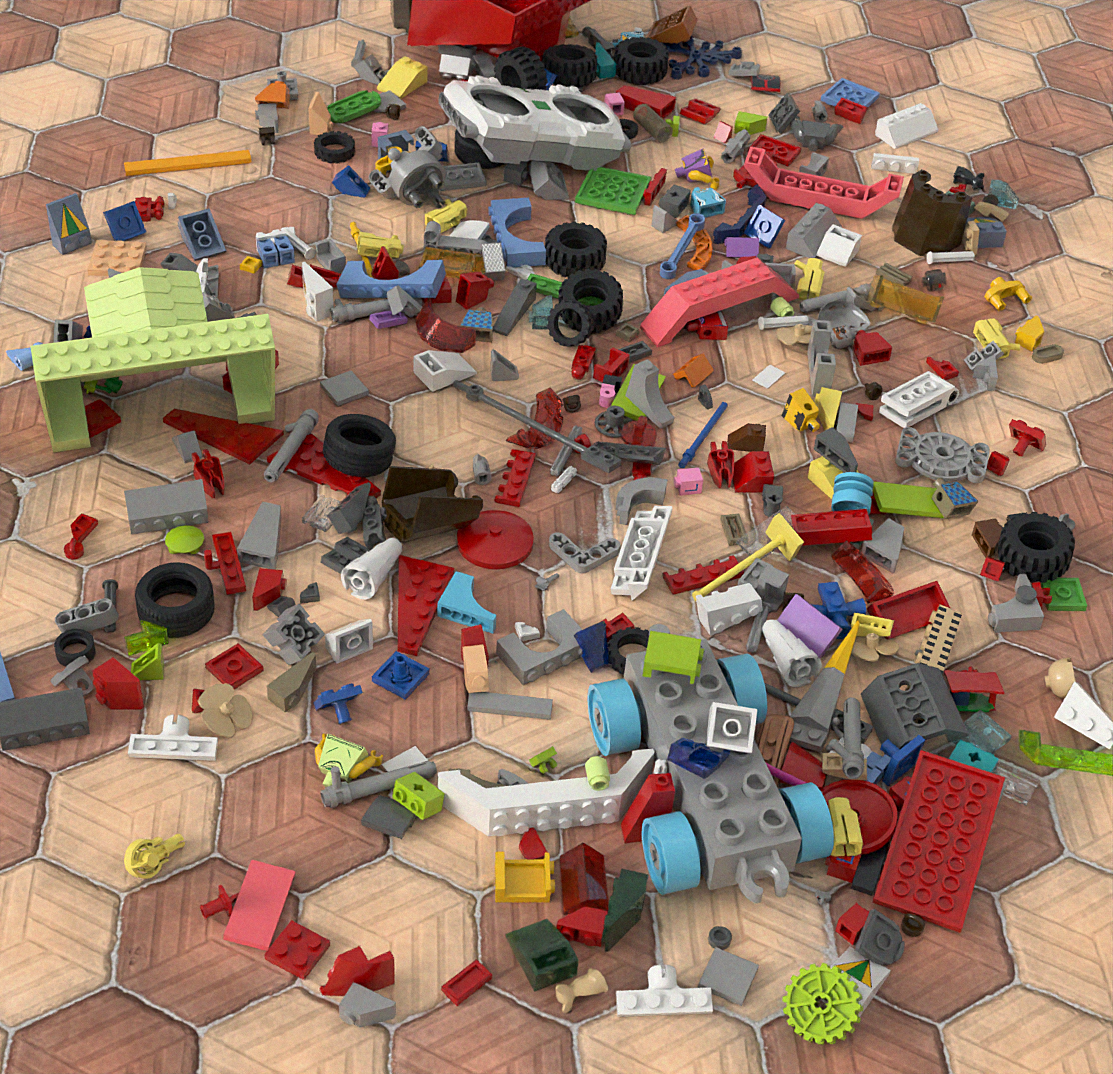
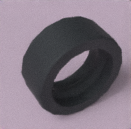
[54,629,96,667]

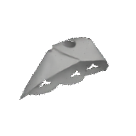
[818,300,870,331]

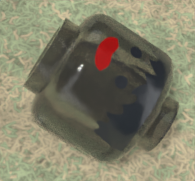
[922,269,947,292]

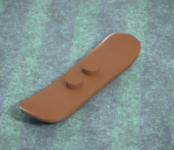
[756,714,794,788]

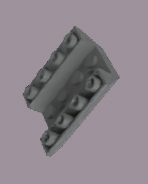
[861,663,969,755]

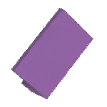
[724,237,759,258]

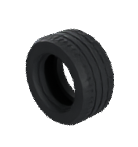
[454,129,505,169]
[323,414,396,477]
[135,562,215,638]

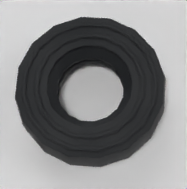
[619,119,638,139]

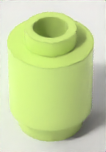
[770,297,794,317]
[585,756,610,791]

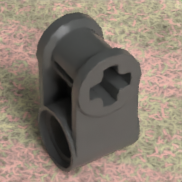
[762,484,783,518]

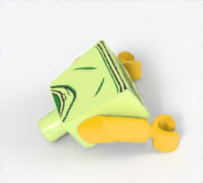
[315,733,383,787]

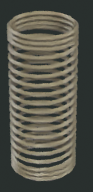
[633,104,672,143]

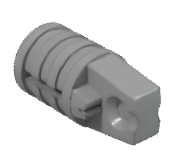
[812,101,828,123]
[473,454,491,485]

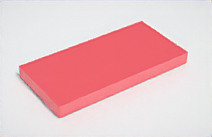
[223,860,295,951]

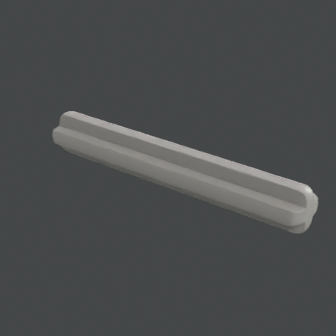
[550,425,582,477]

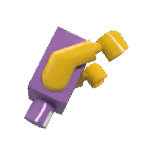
[675,148,719,190]

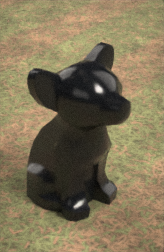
[953,166,985,190]

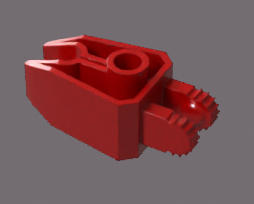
[707,441,734,488]
[191,449,225,498]

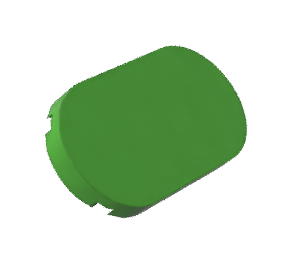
[327,90,381,123]

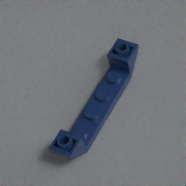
[713,184,767,244]

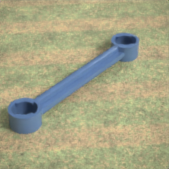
[660,213,705,279]

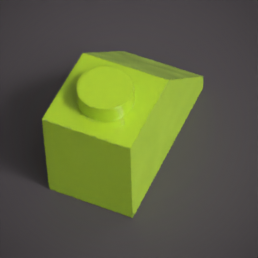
[734,111,768,135]

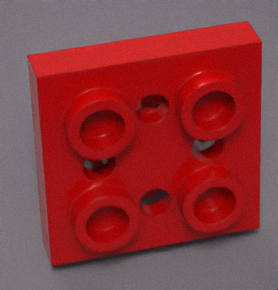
[1009,419,1046,456]

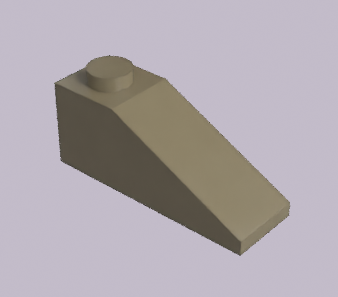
[267,652,317,712]

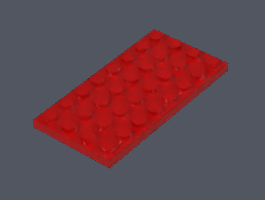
[872,750,1005,933]

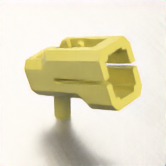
[425,199,467,233]
[357,232,404,258]
[795,258,825,300]
[973,318,1020,359]
[828,797,863,856]

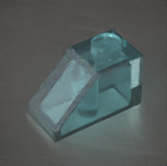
[988,179,1019,209]
[529,295,553,330]

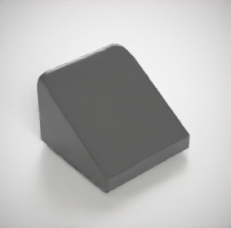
[267,596,296,617]

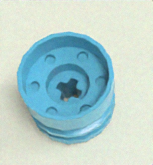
[831,472,874,515]

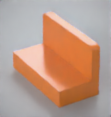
[673,353,714,388]

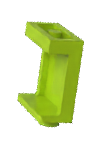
[642,631,704,684]

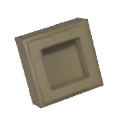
[616,323,640,342]

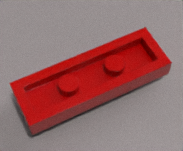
[643,168,667,206]

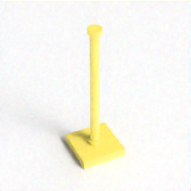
[692,513,804,601]

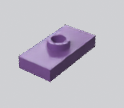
[369,310,408,329]

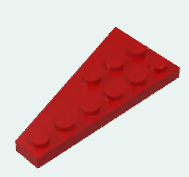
[163,408,284,465]
[267,433,381,498]
[397,555,455,656]

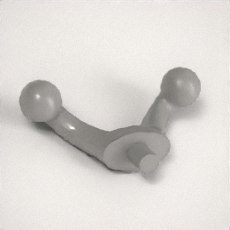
[825,717,844,752]

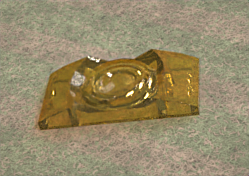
[419,247,485,279]

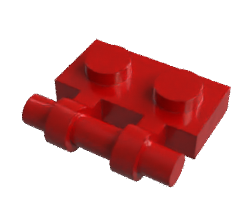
[135,196,165,222]

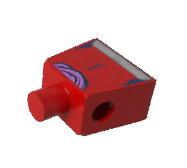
[686,310,728,340]

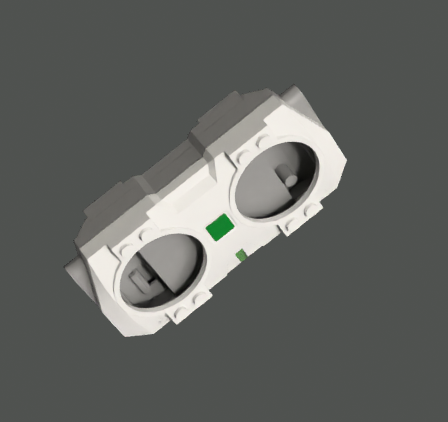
[438,75,631,171]

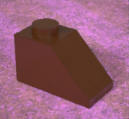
[727,423,766,452]
[972,518,1003,558]

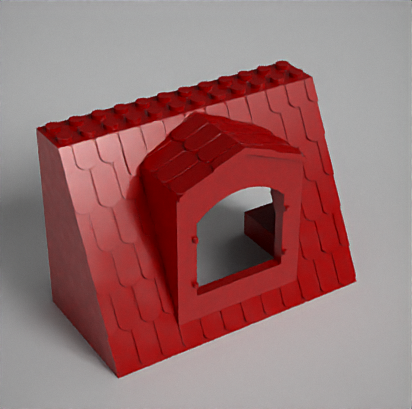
[407,0,591,62]

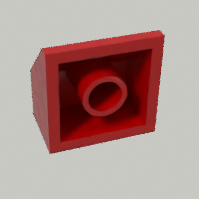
[732,451,774,493]
[92,657,144,710]

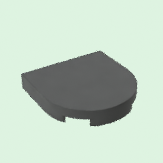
[855,909,905,965]

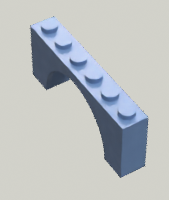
[488,198,546,267]
[336,260,446,298]

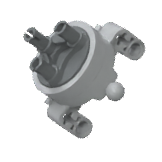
[369,126,446,208]

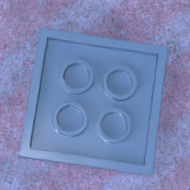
[820,78,880,107]

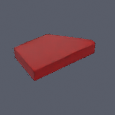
[926,357,959,380]
[70,513,98,543]
[519,827,548,860]

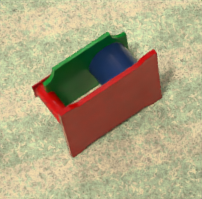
[944,670,1005,712]

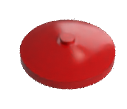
[457,510,534,570]
[822,779,897,855]

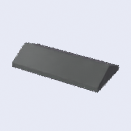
[589,441,666,465]

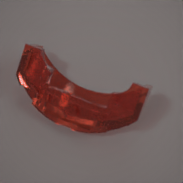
[416,298,476,353]
[506,387,564,449]
[831,540,894,604]

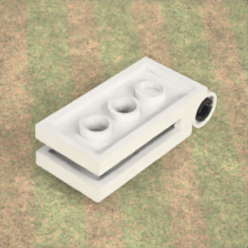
[879,371,959,428]

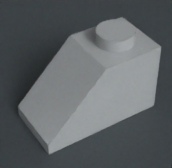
[255,103,279,133]
[339,983,396,1028]

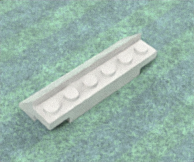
[610,506,673,600]

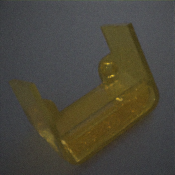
[867,275,944,325]

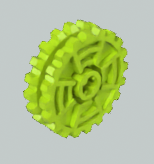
[782,963,863,1045]

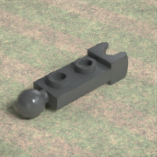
[582,27,615,59]
[362,496,386,550]

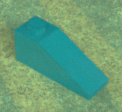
[595,42,616,79]

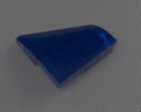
[574,621,609,673]
[667,738,730,779]

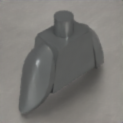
[790,118,843,151]

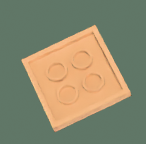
[88,240,147,276]

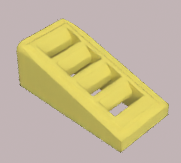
[851,613,894,636]

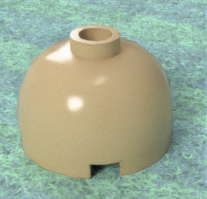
[1045,657,1076,699]

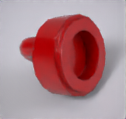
[574,434,591,453]
[64,537,84,560]

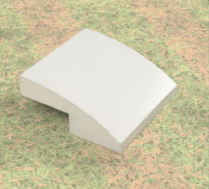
[450,220,489,240]

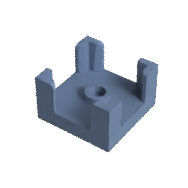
[378,130,414,173]

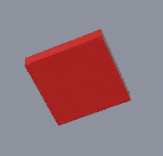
[205,643,264,689]

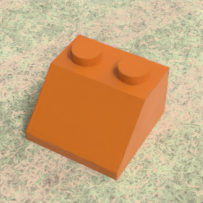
[255,81,290,108]

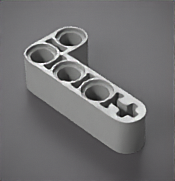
[424,221,487,261]

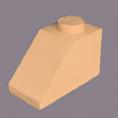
[463,644,489,693]

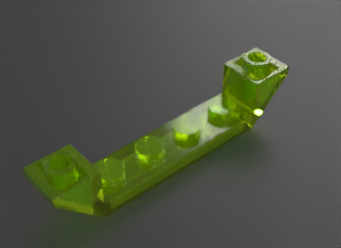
[1018,729,1113,776]

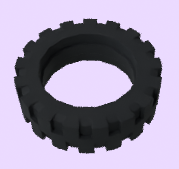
[314,131,355,164]
[547,300,594,347]
[607,627,649,675]

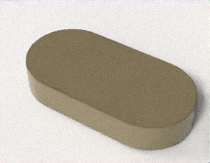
[1032,344,1064,363]

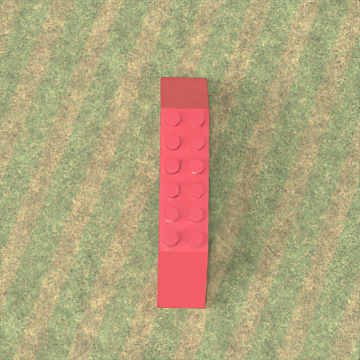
[744,146,904,219]
[640,258,799,347]

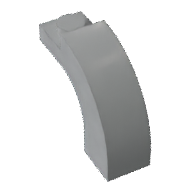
[615,477,668,525]

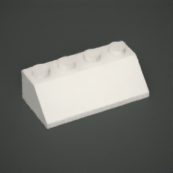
[875,103,938,149]

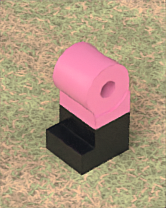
[599,374,622,408]

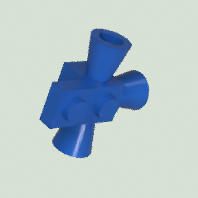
[811,582,866,639]

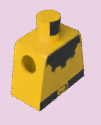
[781,388,821,432]

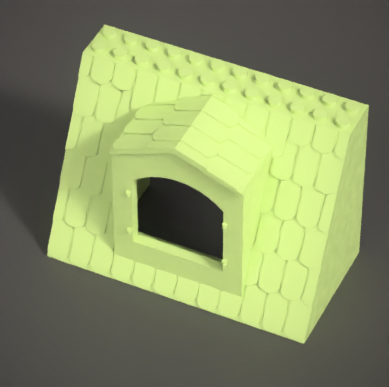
[30,267,275,453]

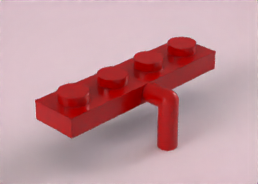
[204,532,246,595]

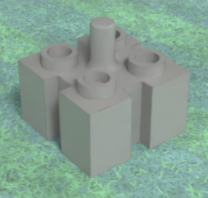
[263,603,325,665]

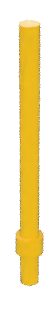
[350,222,373,278]

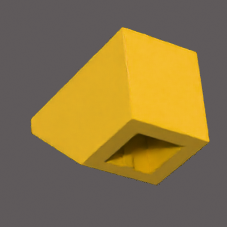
[1015,315,1044,352]

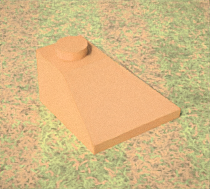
[309,92,333,135]

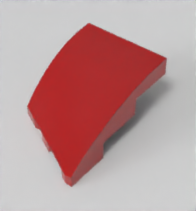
[779,742,827,793]
[319,946,395,996]

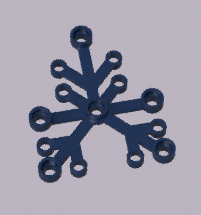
[659,36,742,80]

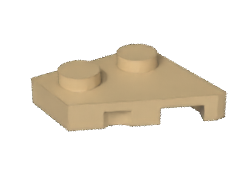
[962,221,979,256]

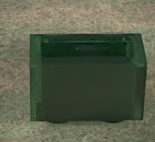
[602,869,649,952]
[505,919,579,992]

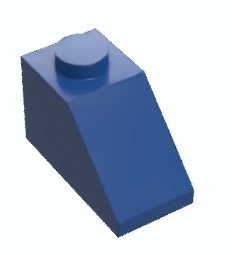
[332,165,370,198]

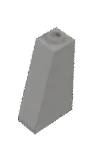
[237,501,282,569]

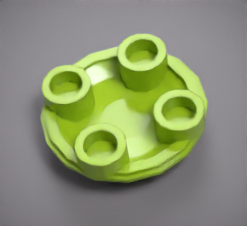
[165,525,204,554]

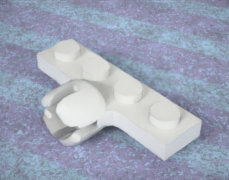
[128,714,218,761]
[616,965,713,1017]

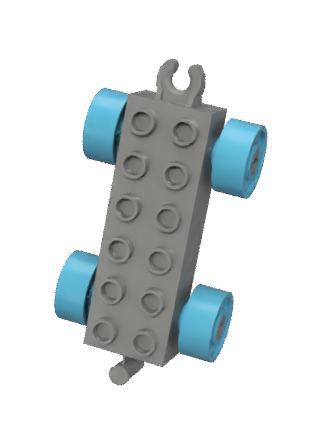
[587,624,834,904]

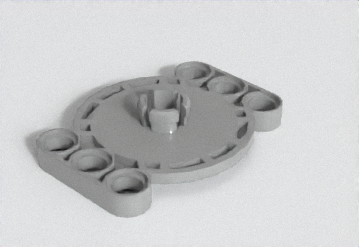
[895,427,990,484]

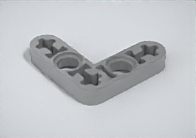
[549,532,620,573]

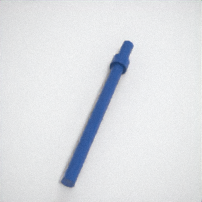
[678,402,728,469]

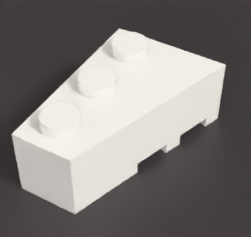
[696,583,763,636]
[1054,682,1113,750]

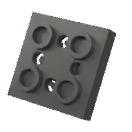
[768,93,800,134]

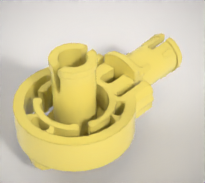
[124,833,185,879]

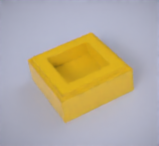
[239,256,262,274]

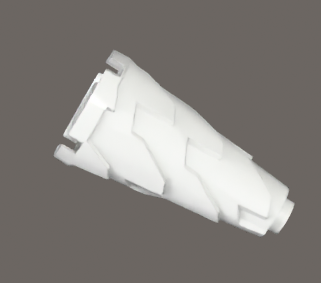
[341,538,402,600]
[762,619,822,687]

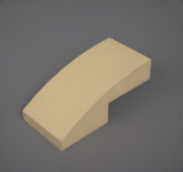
[974,202,1009,222]
[822,753,867,780]

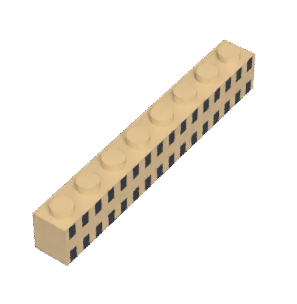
[905,605,962,724]

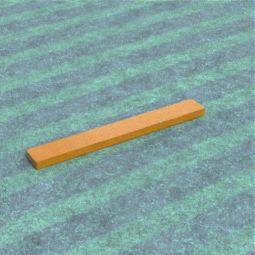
[124,150,252,176]

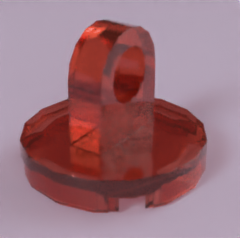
[621,415,657,446]

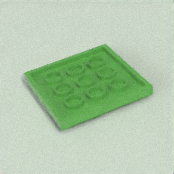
[575,167,652,215]

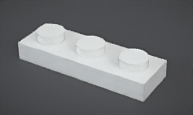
[871,153,919,174]

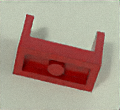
[593,347,630,383]

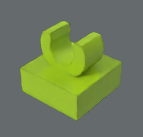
[665,116,679,137]
[529,746,557,774]

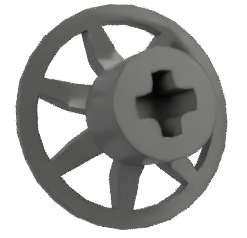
[594,406,633,437]

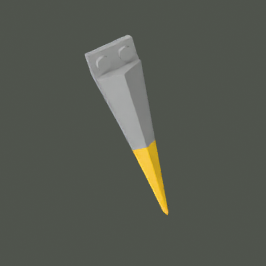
[789,620,860,752]

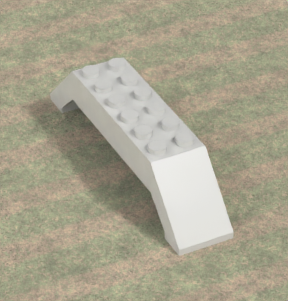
[438,749,654,837]

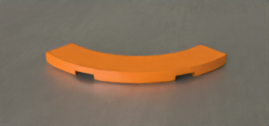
[676,215,713,271]

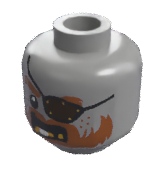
[830,325,855,349]

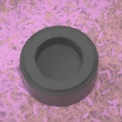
[1016,585,1037,604]
[708,926,732,950]

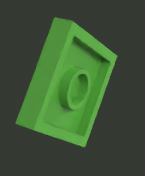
[1039,578,1087,611]

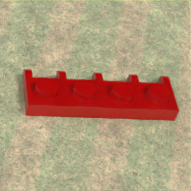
[494,449,536,507]
[662,555,744,595]

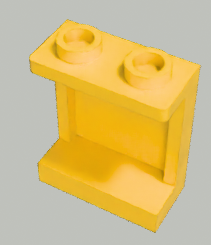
[495,852,555,902]

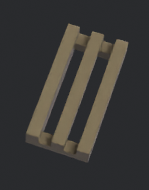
[876,263,912,288]
[720,514,748,546]

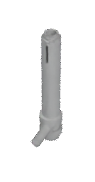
[799,282,884,313]
[331,298,422,323]
[264,409,319,482]
[829,697,864,779]
[320,760,437,808]

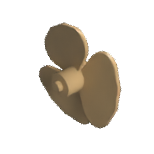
[777,324,812,345]
[851,633,899,662]
[198,683,253,738]

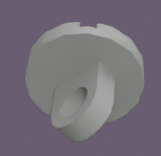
[51,656,93,696]

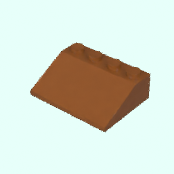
[646,5,698,43]

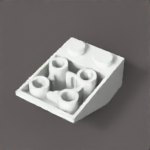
[414,350,477,392]

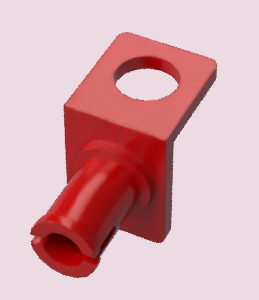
[200,884,239,919]

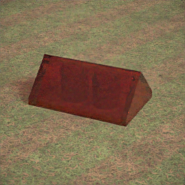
[559,842,610,915]

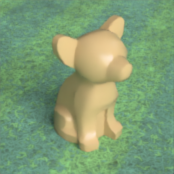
[556,968,608,1013]

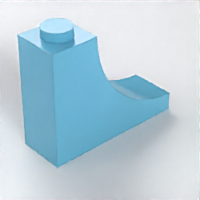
[437,571,497,634]

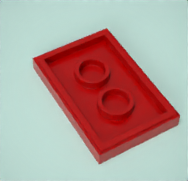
[748,134,802,167]

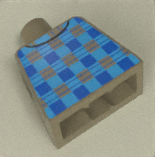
[460,307,493,343]
[932,478,978,519]

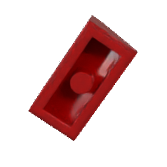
[835,98,868,124]

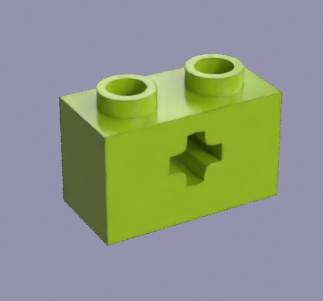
[392,771,445,820]

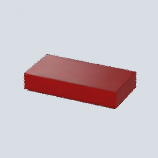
[441,959,492,1006]

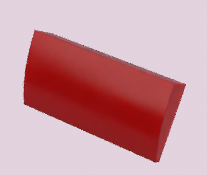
[791,509,872,546]
[866,581,951,640]

